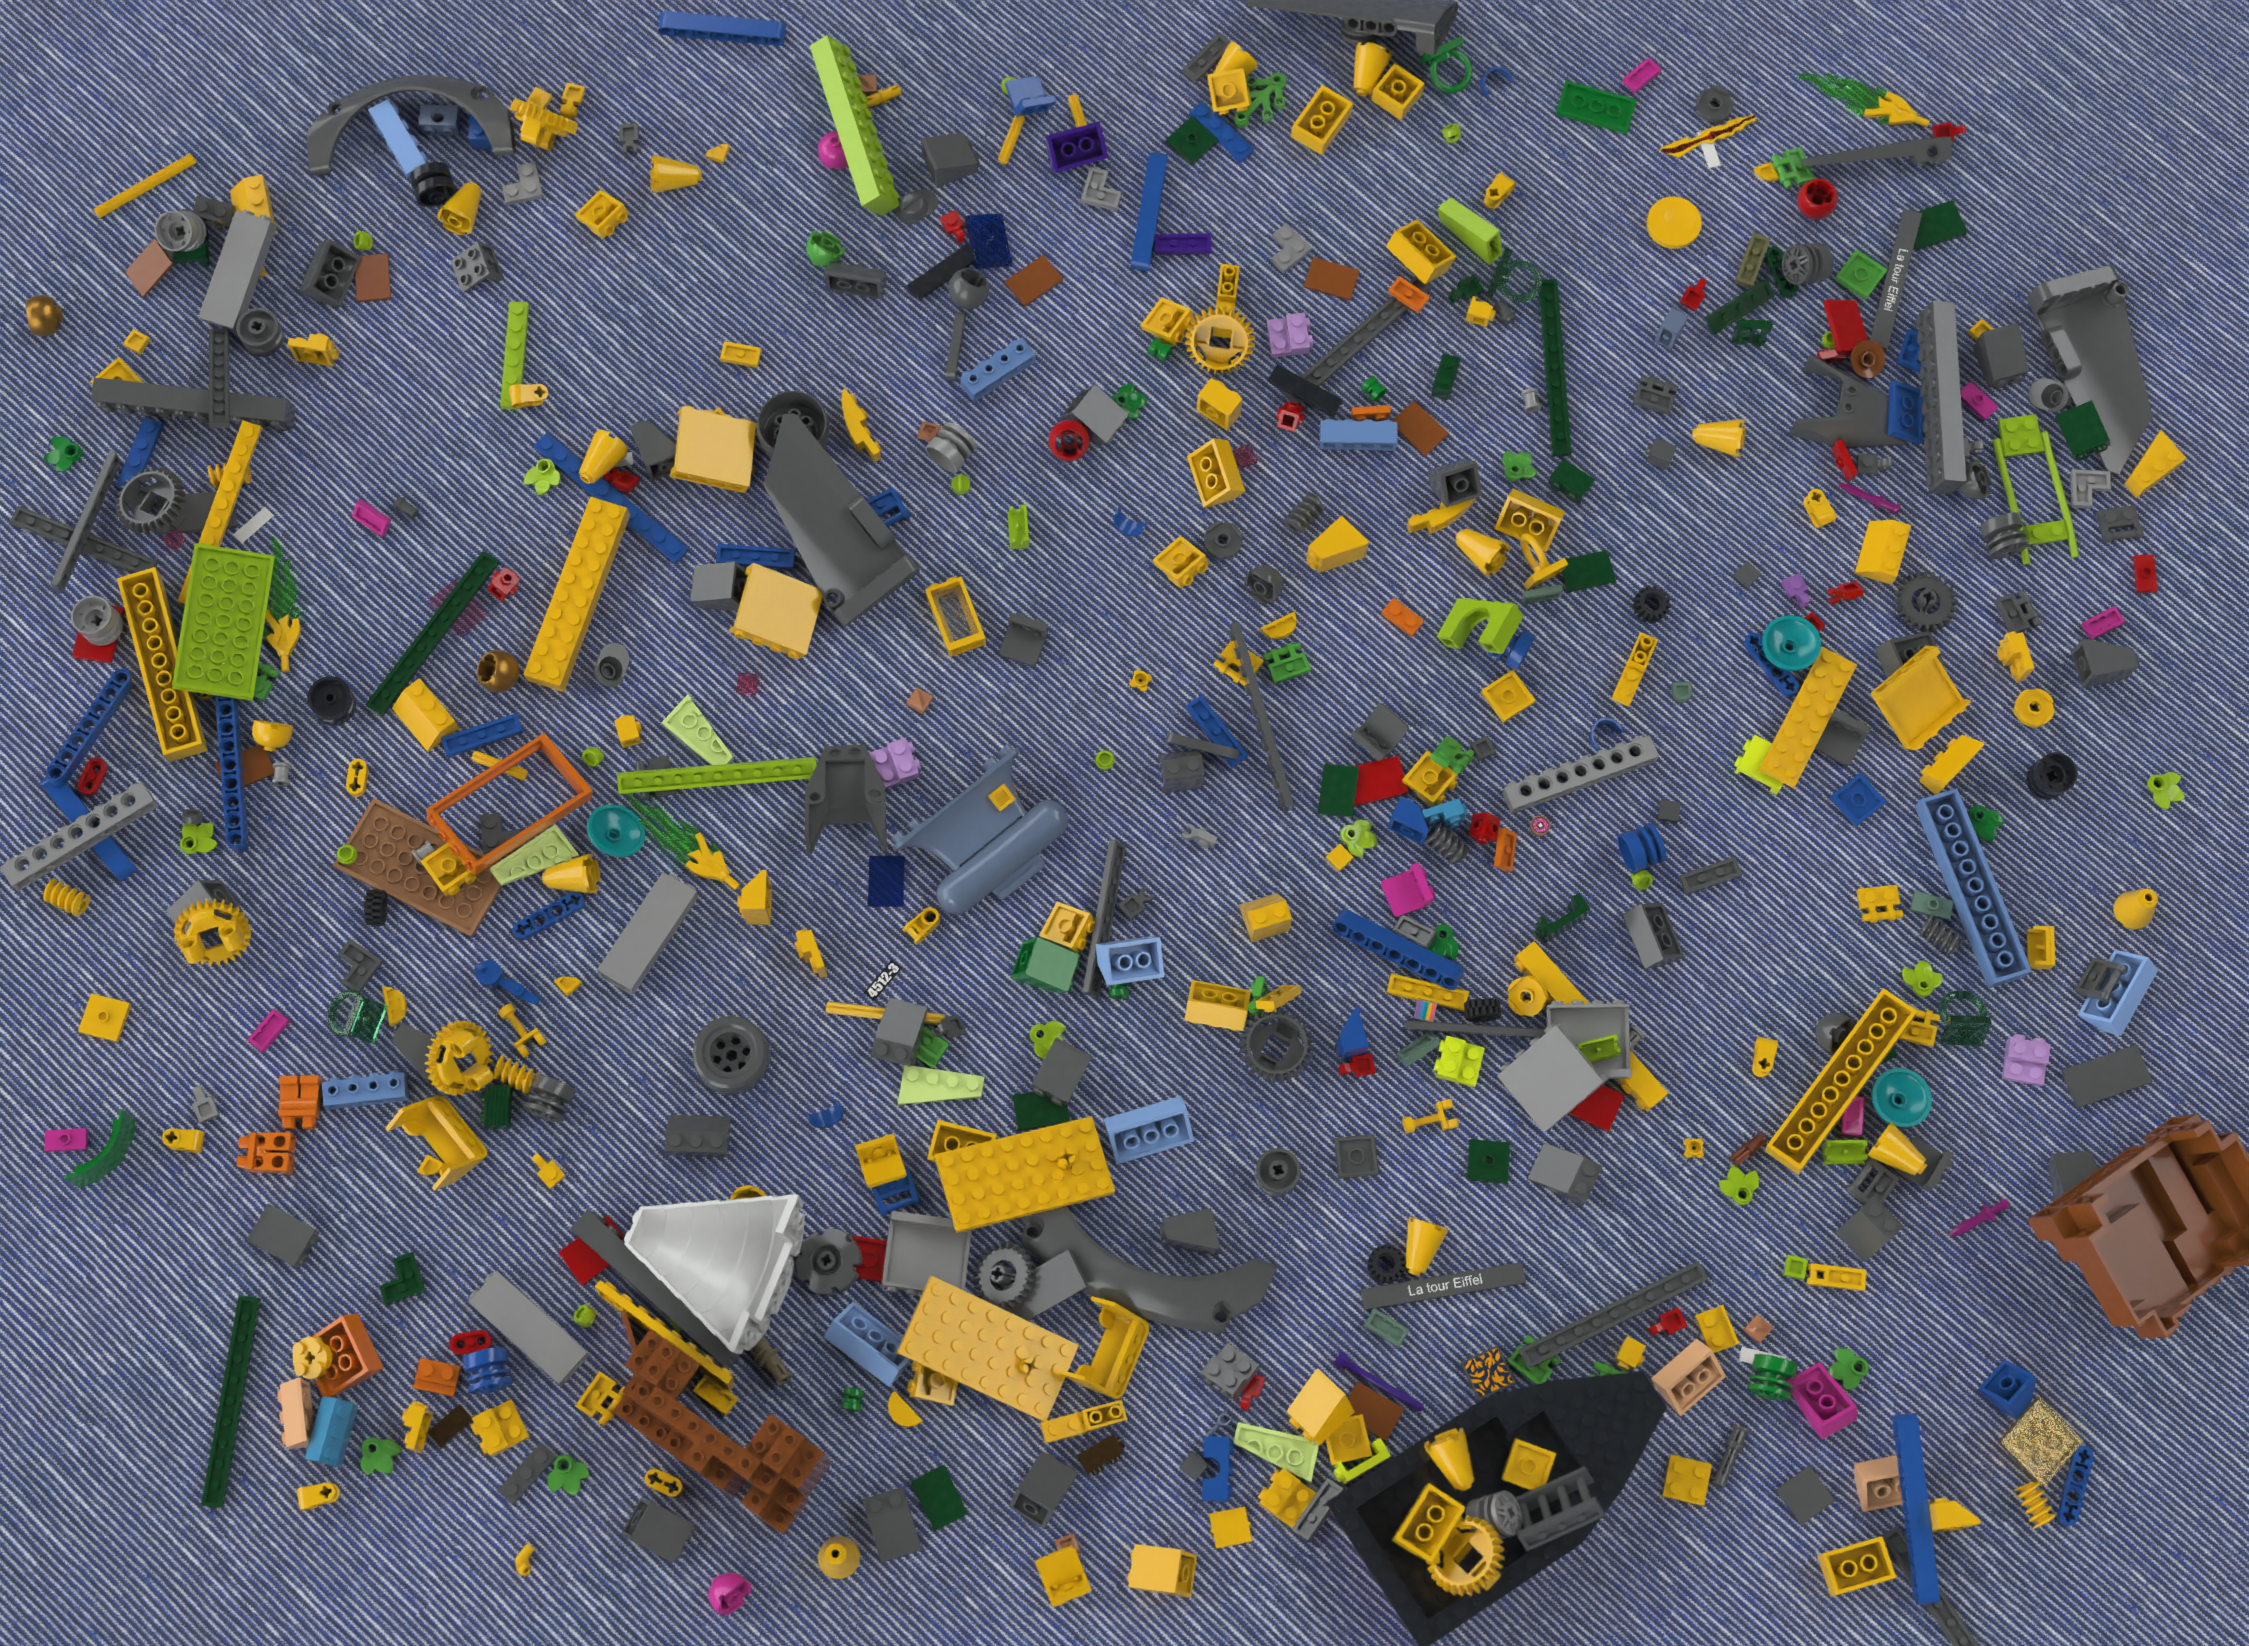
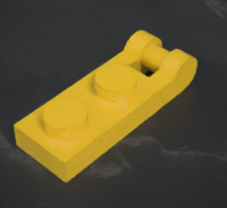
[1806,1263,1866,1291]

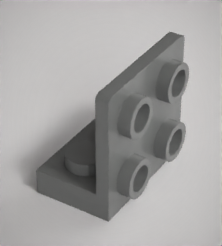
[181,195,235,229]
[451,241,504,293]

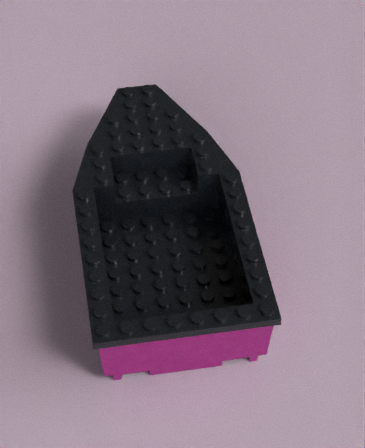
[1326,1371,1667,1646]

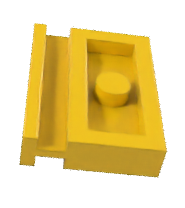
[1694,1305,1739,1354]

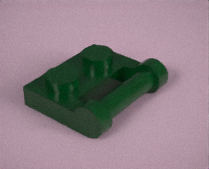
[1731,320,1773,347]

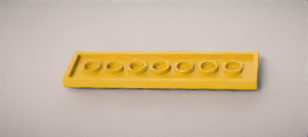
[1758,647,1857,788]
[595,1280,735,1392]

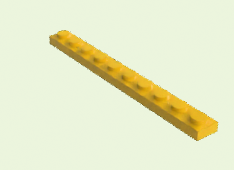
[177,420,262,605]

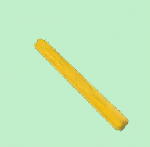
[94,154,196,218]
[826,1001,945,1026]

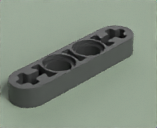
[946,312,966,381]
[1165,732,1240,759]

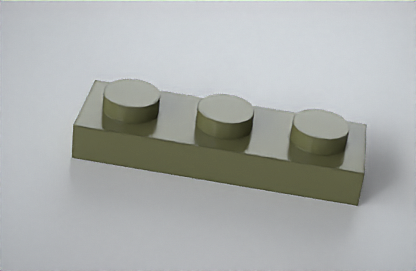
[1734,232,1771,288]

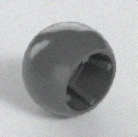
[948,268,989,309]

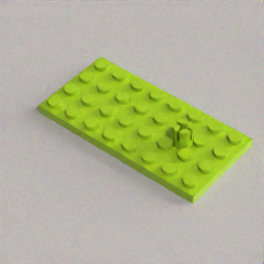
[172,543,275,701]

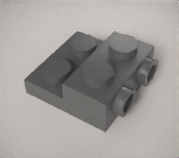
[1200,1343,1261,1400]

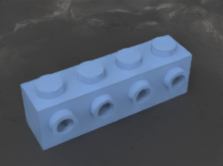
[960,337,1036,402]
[1319,418,1397,451]
[322,1070,409,1110]

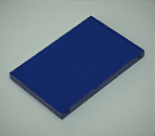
[867,856,906,907]

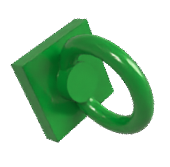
[1419,36,1472,93]

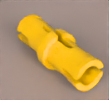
[866,84,902,109]

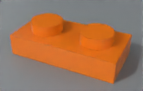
[1388,276,1430,314]
[1350,405,1391,422]
[1381,598,1424,637]
[1494,828,1517,872]

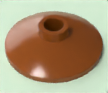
[1851,340,1885,378]

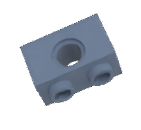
[419,104,461,136]
[1655,307,1688,350]

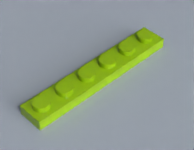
[500,301,529,410]

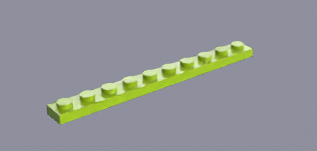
[617,757,817,794]

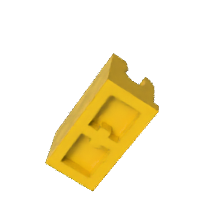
[2027,926,2055,970]

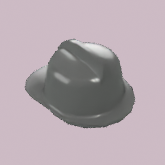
[896,189,938,224]
[2028,378,2072,412]
[594,643,630,687]

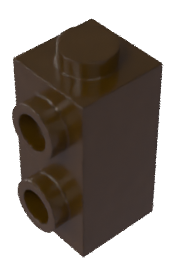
[1077,1434,1125,1476]

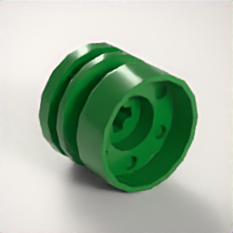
[1747,1354,1798,1401]

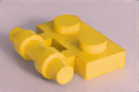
[1213,641,1264,686]
[1856,885,1903,923]
[1899,1006,1940,1047]
[575,1371,625,1426]

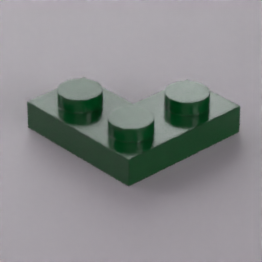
[379,1252,426,1306]

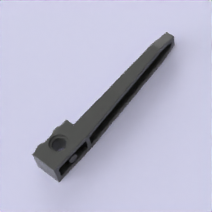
[1802,137,1952,166]

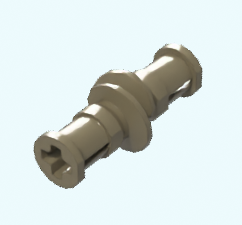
[753,1336,793,1386]

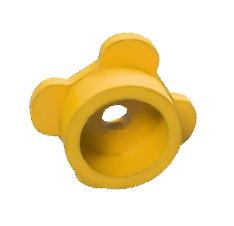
[1129,670,1152,692]
[1683,1138,1704,1158]

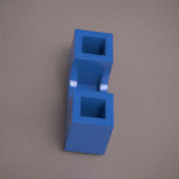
[1202,1436,1234,1503]

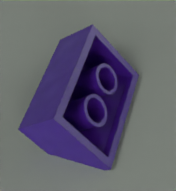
[1046,121,1109,173]

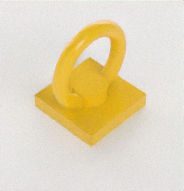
[1520,533,1568,591]

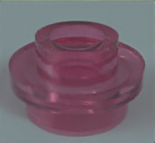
[164,530,184,549]

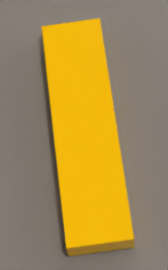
[1386,973,1469,1012]

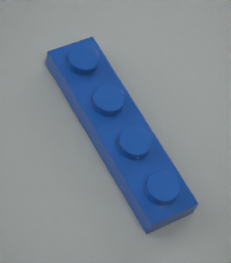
[1189,101,1254,164]
[116,417,164,489]
[716,544,795,570]
[1185,695,1248,768]
[441,713,524,758]

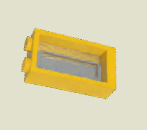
[925,576,986,657]

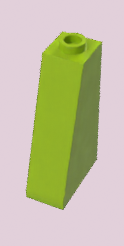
[1438,197,1503,265]

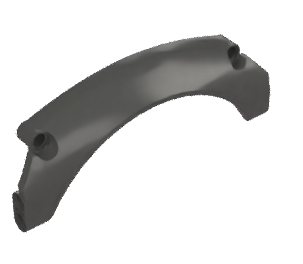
[1021,1206,1278,1334]

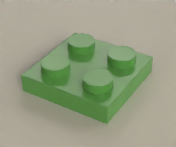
[1834,249,1888,300]

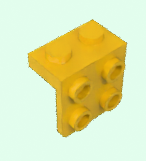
[855,1133,907,1188]
[1035,1545,1092,1607]

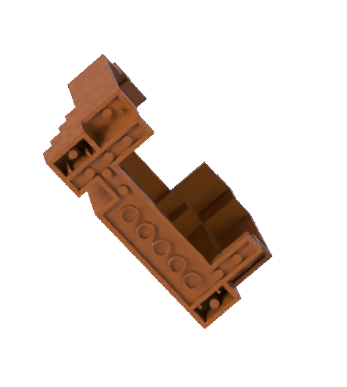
[2027,1113,2249,1339]
[613,1329,832,1536]

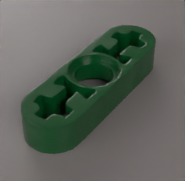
[1765,246,1798,298]

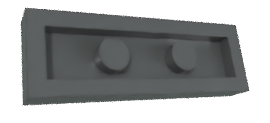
[1182,33,1231,83]
[1679,857,1742,895]
[497,1443,557,1505]
[1291,1478,1345,1543]

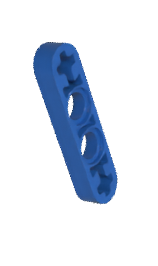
[1744,632,1799,697]
[512,891,585,941]
[2057,1446,2094,1526]

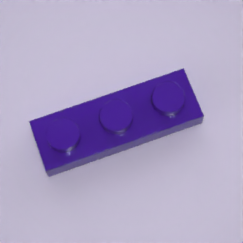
[1155,234,1212,254]

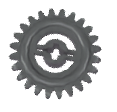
[1894,570,1958,632]
[972,1241,1035,1310]

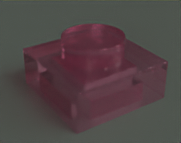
[1233,444,1258,470]
[736,673,759,695]

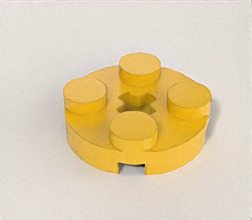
[2013,688,2055,729]
[1507,975,1549,1016]
[293,1336,332,1379]

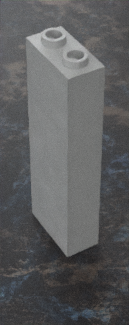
[198,210,277,332]
[597,872,698,996]
[468,1271,590,1386]

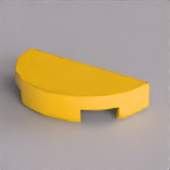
[1260,611,1297,640]
[382,987,407,1027]
[888,1391,923,1427]

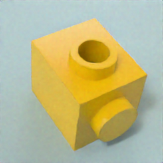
[614,715,643,748]
[1614,1336,1646,1371]

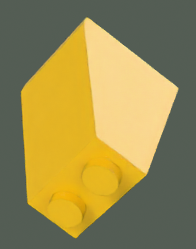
[1306,515,1369,573]
[1239,893,1292,943]
[1286,1369,1355,1446]
[1128,1544,1197,1598]

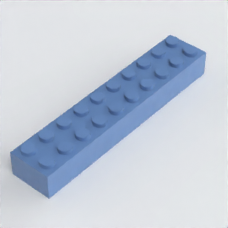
[1915,788,2032,989]

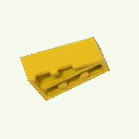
[2124,430,2186,498]

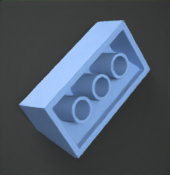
[2078,950,2158,1036]
[1103,1096,1194,1165]
[824,1302,912,1387]

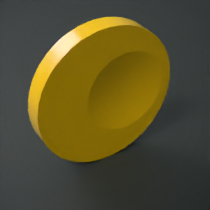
[1646,197,1702,249]

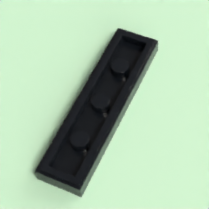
[908,243,979,301]
[1267,364,1343,418]

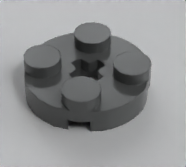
[1696,86,1734,124]
[1204,521,1242,561]

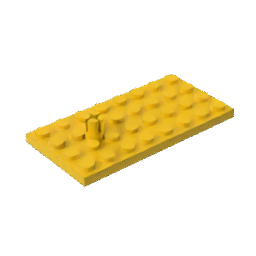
[934,1116,1115,1233]
[896,1276,1079,1422]

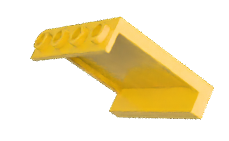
[670,406,756,493]
[729,563,823,659]
[1870,645,1971,750]

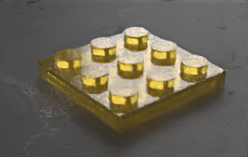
[1998,1397,2084,1487]

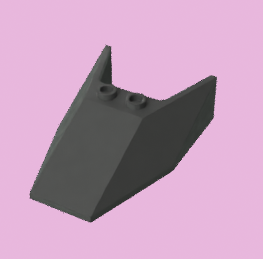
[1789,355,1906,448]
[805,744,887,855]

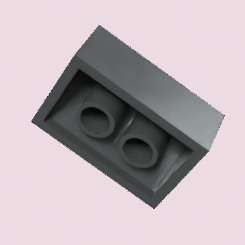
[299,239,361,307]
[824,261,887,300]
[1623,903,1684,969]
[665,1115,731,1157]

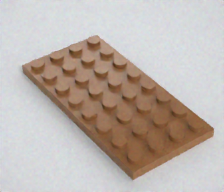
[332,798,503,938]

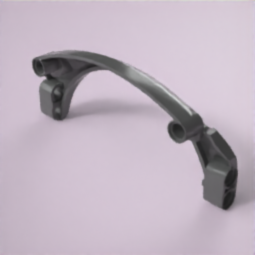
[307,75,516,175]

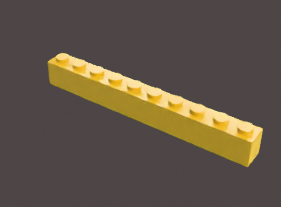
[1514,941,1668,1112]

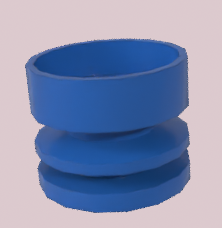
[1487,629,1536,671]
[1617,822,1666,873]
[462,1347,513,1394]

